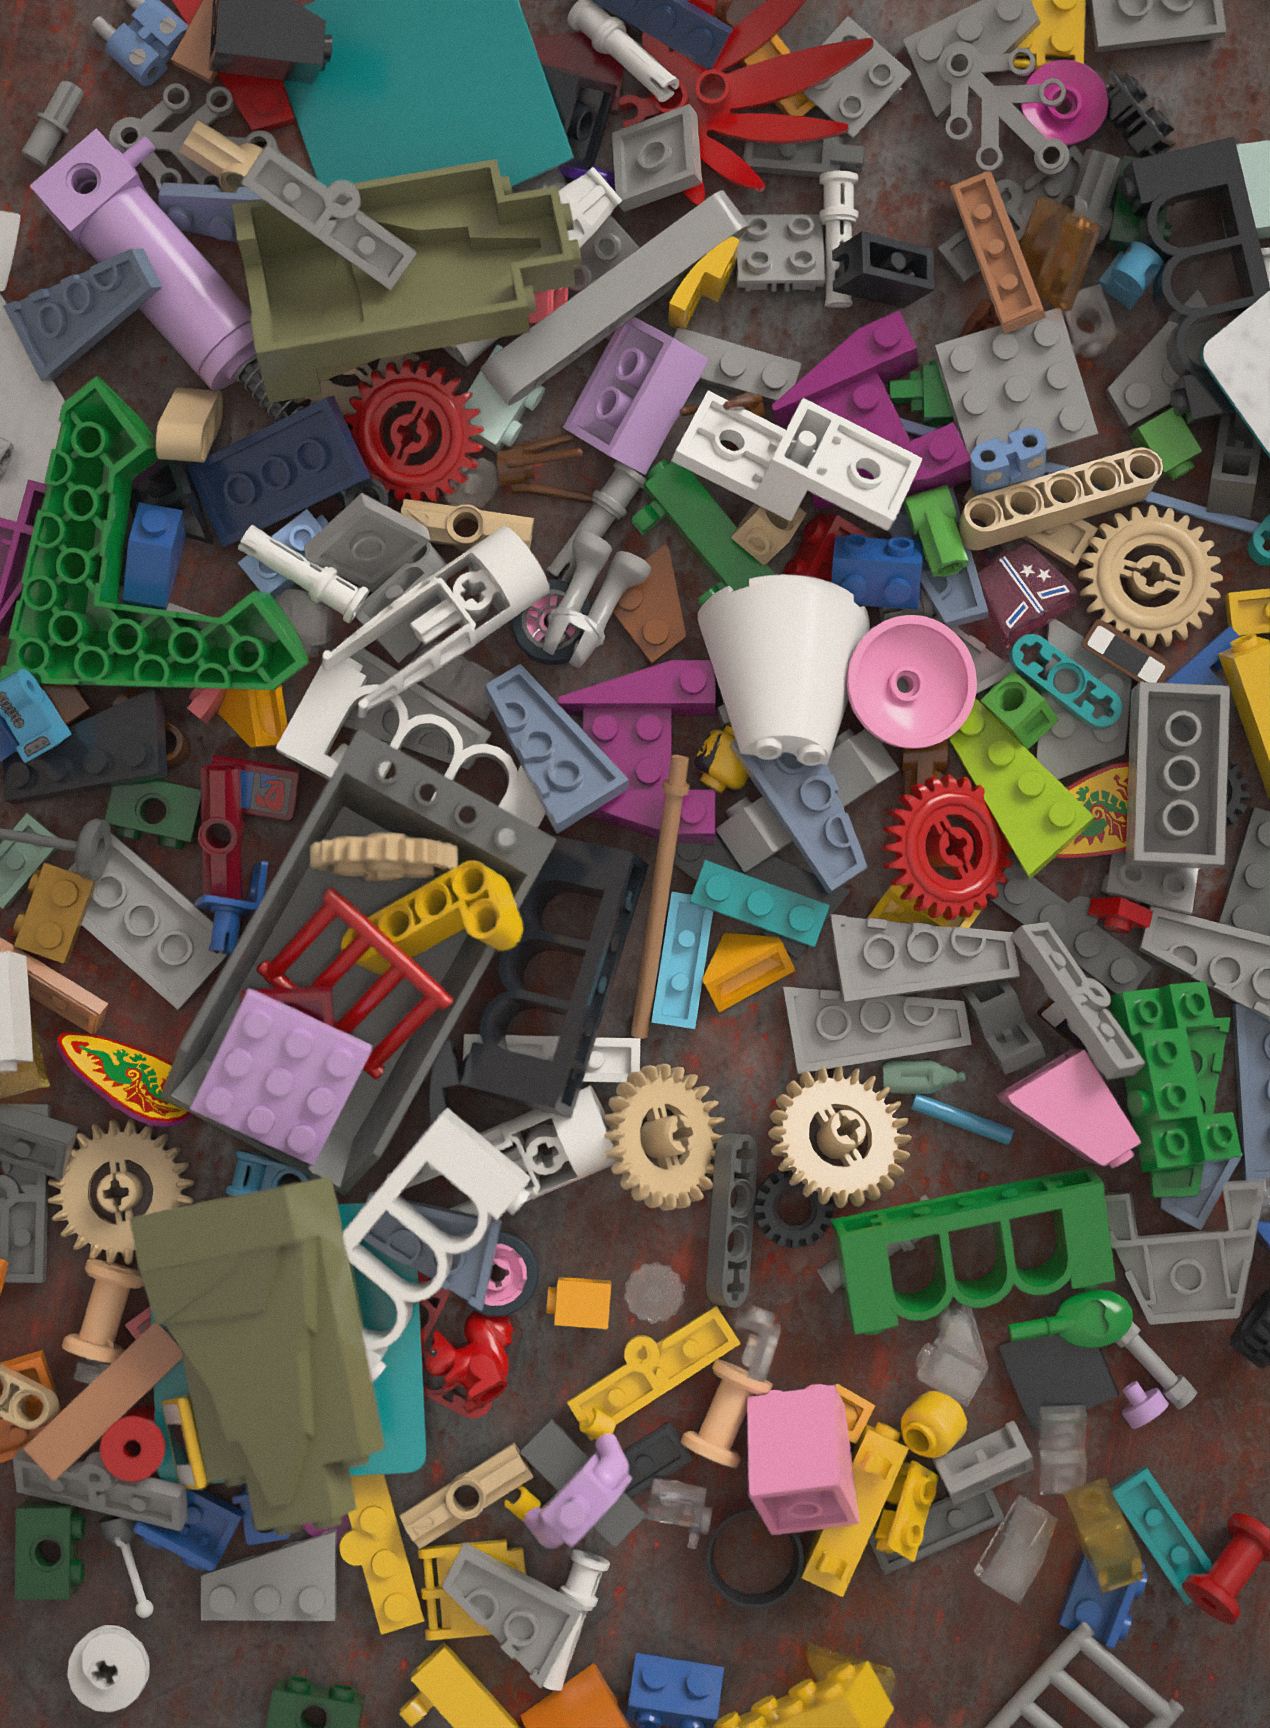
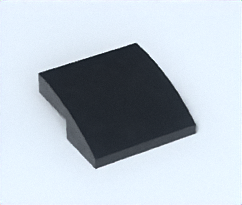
[429,1040,462,1126]
[998,1334,1119,1429]

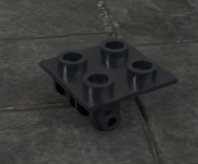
[1105,69,1176,158]

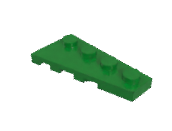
[1149,1017,1231,1199]

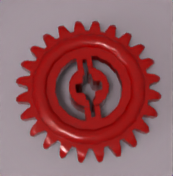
[344,359,484,503]
[881,774,1013,920]

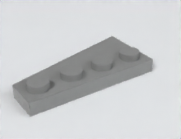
[1138,905,1270,1021]
[829,914,1020,1003]
[782,987,972,1074]

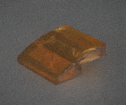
[1020,196,1102,311]

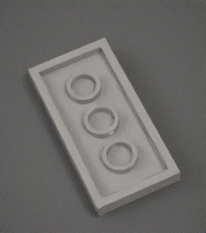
[68,832,238,1010]

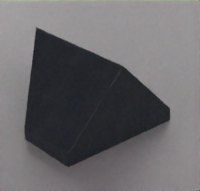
[129,459,215,545]

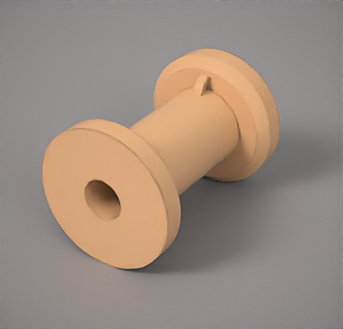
[62,1259,144,1363]
[680,1359,773,1468]

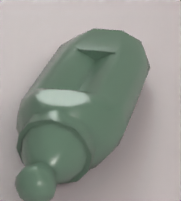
[883,1060,967,1094]

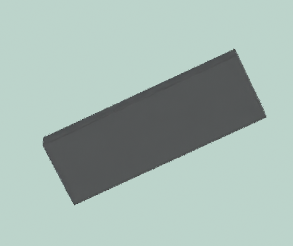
[520,1418,646,1548]
[869,1489,1006,1575]

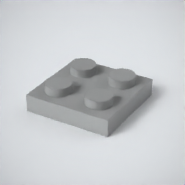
[612,104,702,212]
[304,493,430,592]

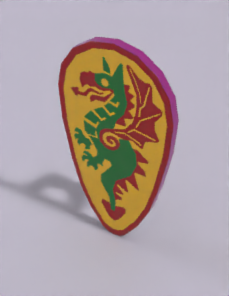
[1055,762,1129,859]
[56,1032,194,1127]

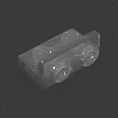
[735,1305,781,1383]

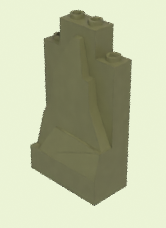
[232,159,582,403]
[129,1176,385,1535]

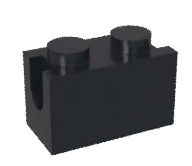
[832,231,935,308]

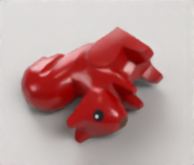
[426,1311,514,1413]

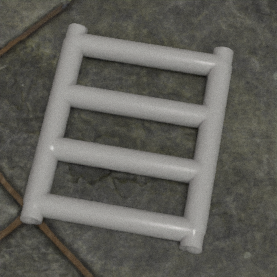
[985,1622,1184,1728]

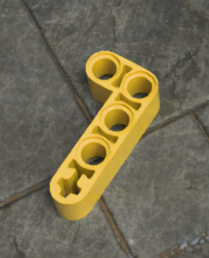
[341,861,523,974]

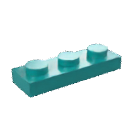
[689,860,830,948]
[1108,1466,1213,1605]

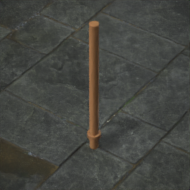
[631,755,689,1039]

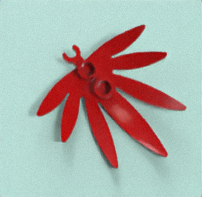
[619,0,874,207]

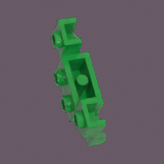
[1109,981,1242,1173]

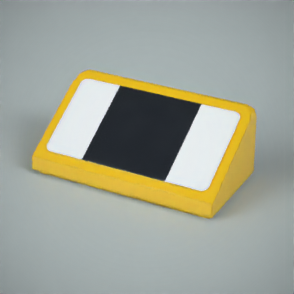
[162,1393,212,1489]

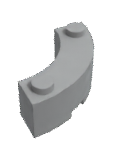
[716,729,899,872]

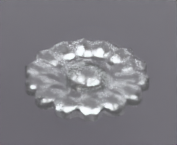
[444,458,500,508]
[624,1262,685,1324]

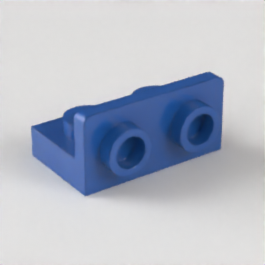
[1057,1538,1147,1649]

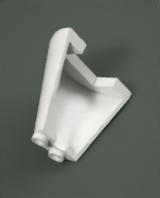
[698,575,870,765]

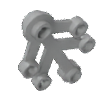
[938,42,1070,176]
[109,83,279,192]

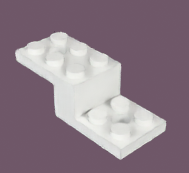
[672,391,923,531]

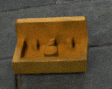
[13,863,97,964]

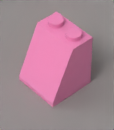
[996,1049,1141,1168]
[747,1384,859,1535]

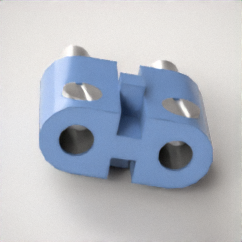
[91,0,189,86]
[971,427,1047,495]

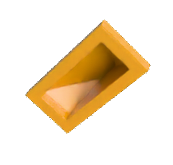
[218,686,288,748]
[702,932,796,1013]

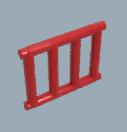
[256,887,454,1080]

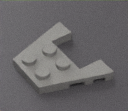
[1105,1178,1266,1325]

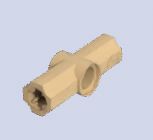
[179,120,263,193]
[401,499,534,551]
[400,1443,534,1549]

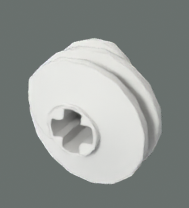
[67,1625,150,1712]

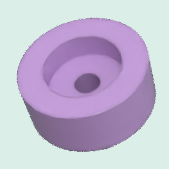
[1121,1381,1169,1429]

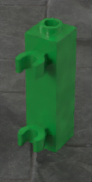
[632,459,776,607]

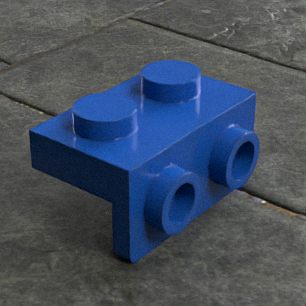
[832,534,923,609]
[133,1479,245,1572]
[625,1653,724,1728]

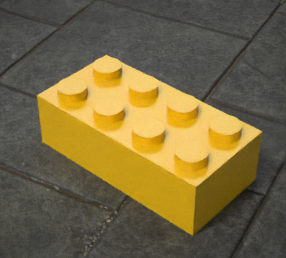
[713,1661,894,1728]

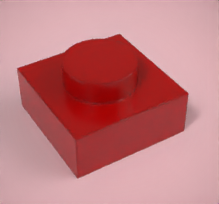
[1088,897,1153,934]

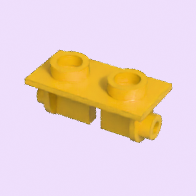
[874,1461,939,1562]

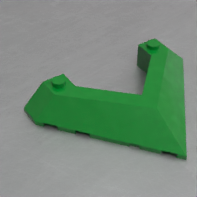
[0,376,309,690]

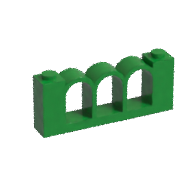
[831,1166,1115,1335]

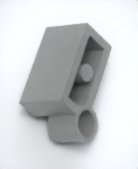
[355,542,452,663]

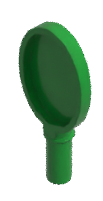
[1007,1290,1133,1349]

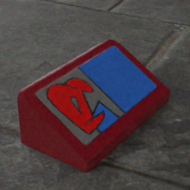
[211,754,300,821]

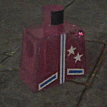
[977,543,1077,650]

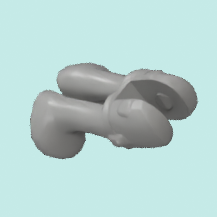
[542,531,651,668]

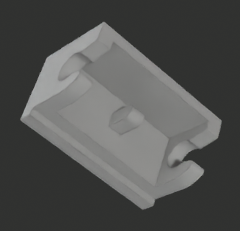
[932,1420,1035,1506]

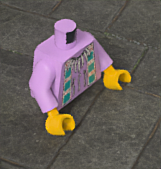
[504,1408,633,1549]

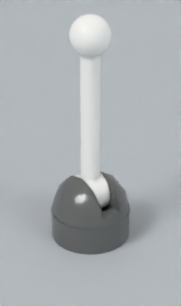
[98,1514,153,1618]

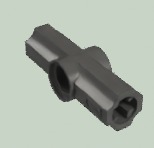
[1043,149,1124,288]

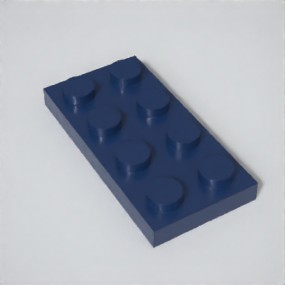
[186,396,371,547]

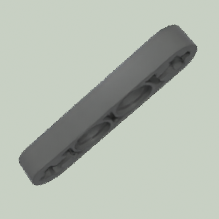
[706,1133,758,1308]

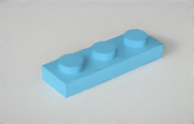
[651,892,713,1029]

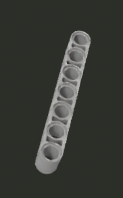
[481,190,750,406]

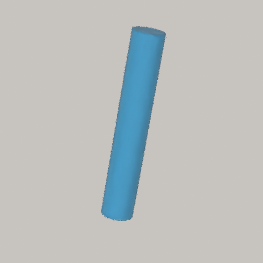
[910,1094,1014,1145]

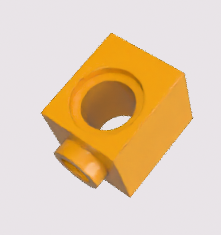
[547,1277,611,1329]

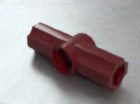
[198,764,246,899]

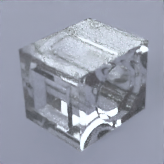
[1053,284,1117,358]

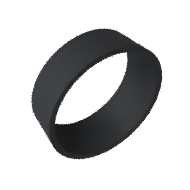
[706,1509,804,1609]

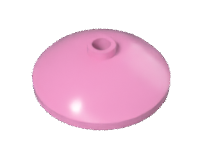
[846,615,977,749]

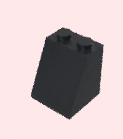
[209,0,332,84]
[540,61,618,170]

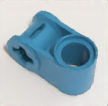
[225,1149,314,1196]

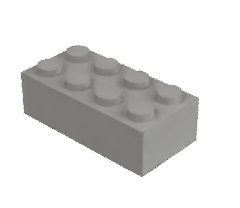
[1125,682,1230,869]

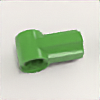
[904,484,968,578]

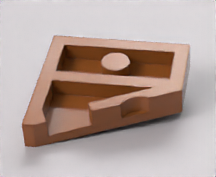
[612,544,686,665]

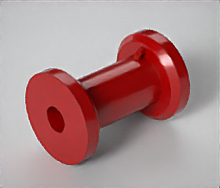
[100,1405,166,1481]
[1182,1512,1270,1625]

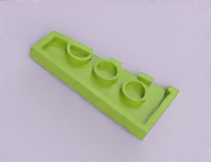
[947,698,1095,880]

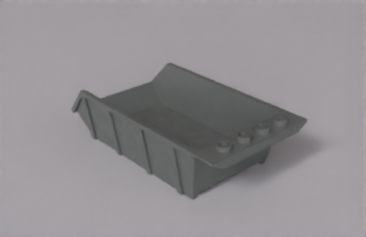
[161,728,557,1195]

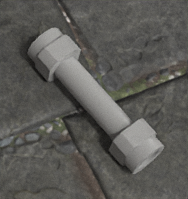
[1115,1322,1197,1410]

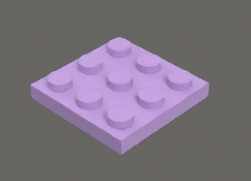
[190,988,372,1165]

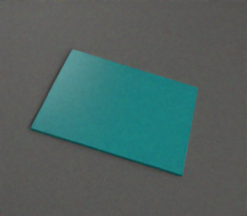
[283,0,574,188]

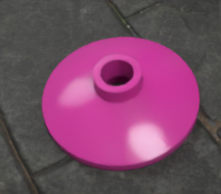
[1021,60,1108,146]

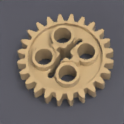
[310,833,458,881]

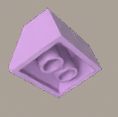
[563,317,709,475]

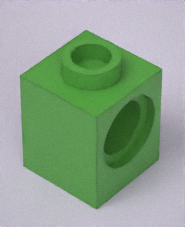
[1130,408,1202,481]
[981,670,1059,750]

